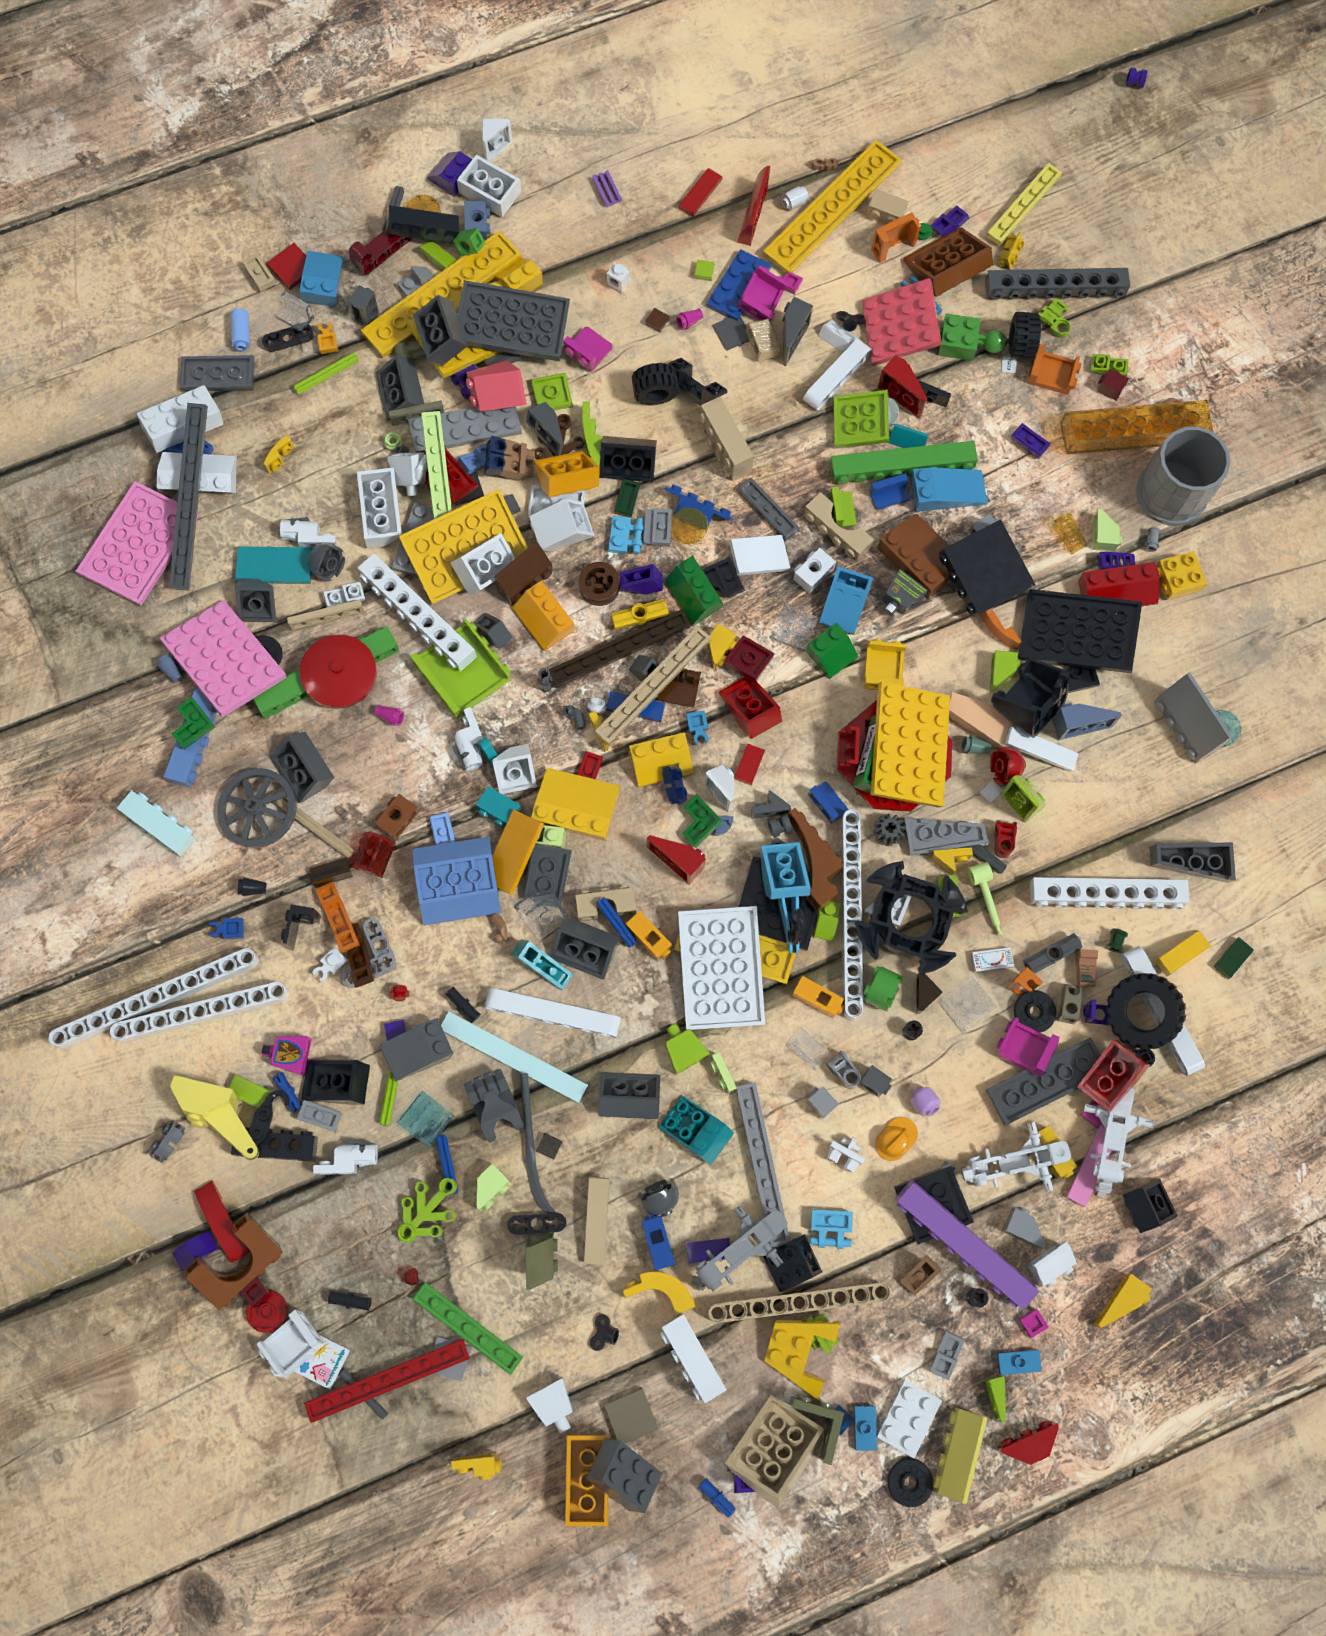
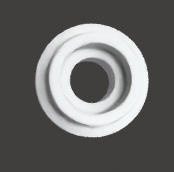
[587,698,606,714]

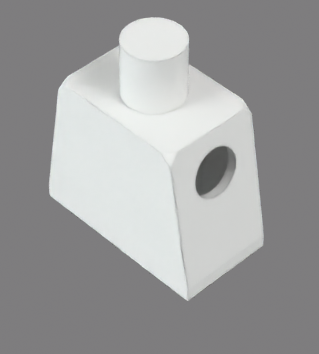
[526,1378,573,1433]

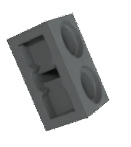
[347,285,379,327]

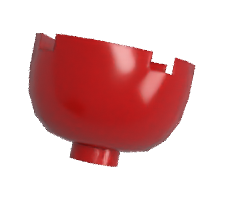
[990,747,1026,785]

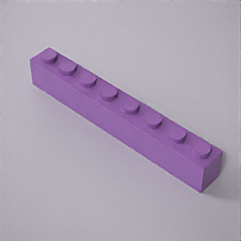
[896,1179,1040,1310]

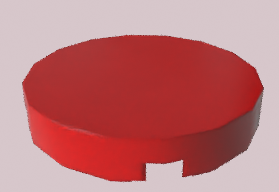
[246,1290,289,1333]

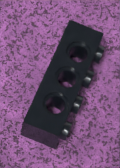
[231,1127,318,1162]

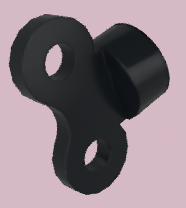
[836,311,866,332]
[590,1314,619,1351]

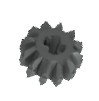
[873,813,906,846]

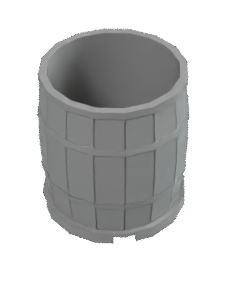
[1136,427,1230,526]

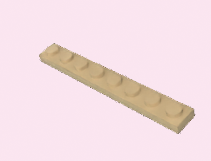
[595,626,711,745]

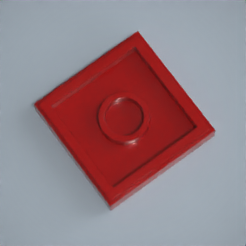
[267,243,306,289]

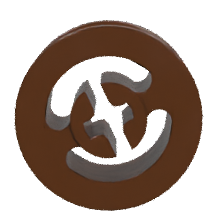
[579,562,620,606]

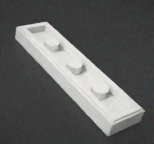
[1005,726,1079,772]

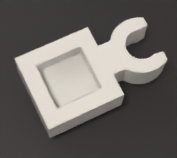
[312,947,349,983]

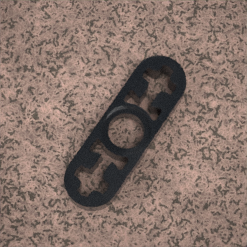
[262,323,314,352]
[507,1213,567,1235]

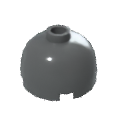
[308,543,345,581]
[637,1178,679,1217]

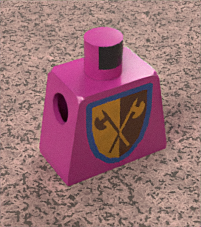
[262,1036,312,1076]

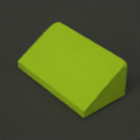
[420,241,457,271]

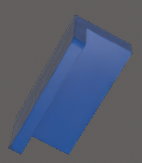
[869,473,911,510]
[808,781,849,824]

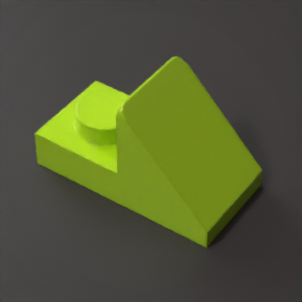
[814,901,841,942]

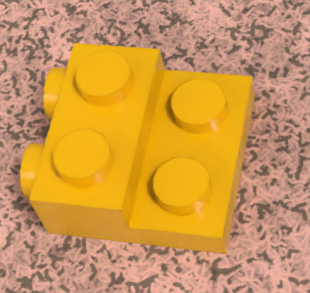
[451,1453,502,1480]

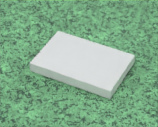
[527,485,586,521]
[729,535,790,576]

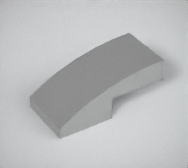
[929,1330,965,1380]

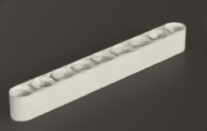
[110,982,289,1043]

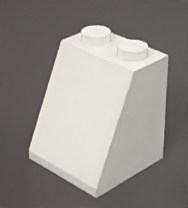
[529,498,594,552]

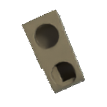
[1057,984,1082,1025]

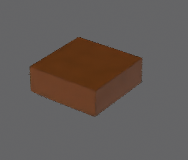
[645,308,670,332]

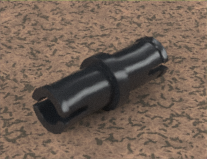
[445,986,481,1023]
[328,1290,372,1311]

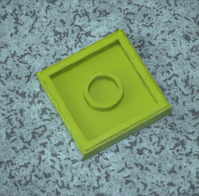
[530,372,573,411]

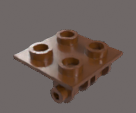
[657,669,701,707]

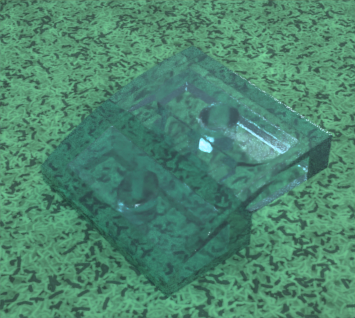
[397,1091,454,1148]

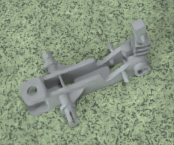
[691,1205,788,1292]

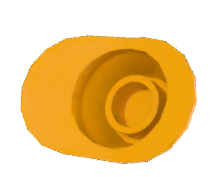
[875,1117,918,1161]

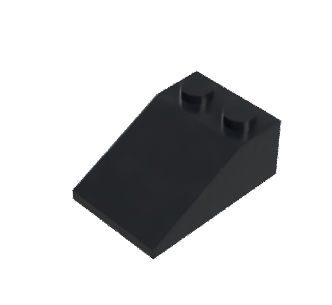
[301,1060,370,1105]

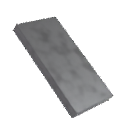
[180,355,255,392]

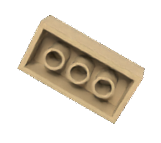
[698,397,754,481]

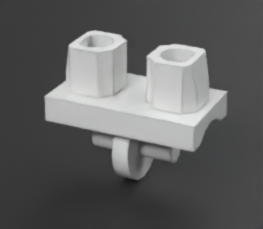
[827,1136,865,1173]

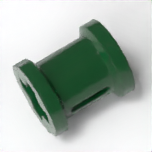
[1106,928,1128,953]

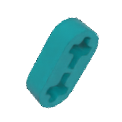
[477,736,498,769]

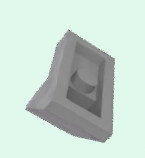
[397,266,434,297]

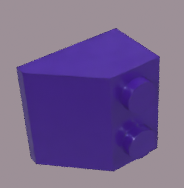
[427,151,473,197]

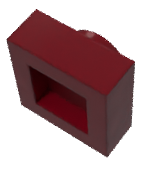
[240,1277,270,1308]

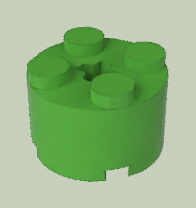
[863,966,904,1012]

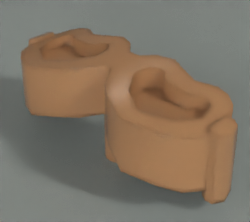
[812,158,839,170]

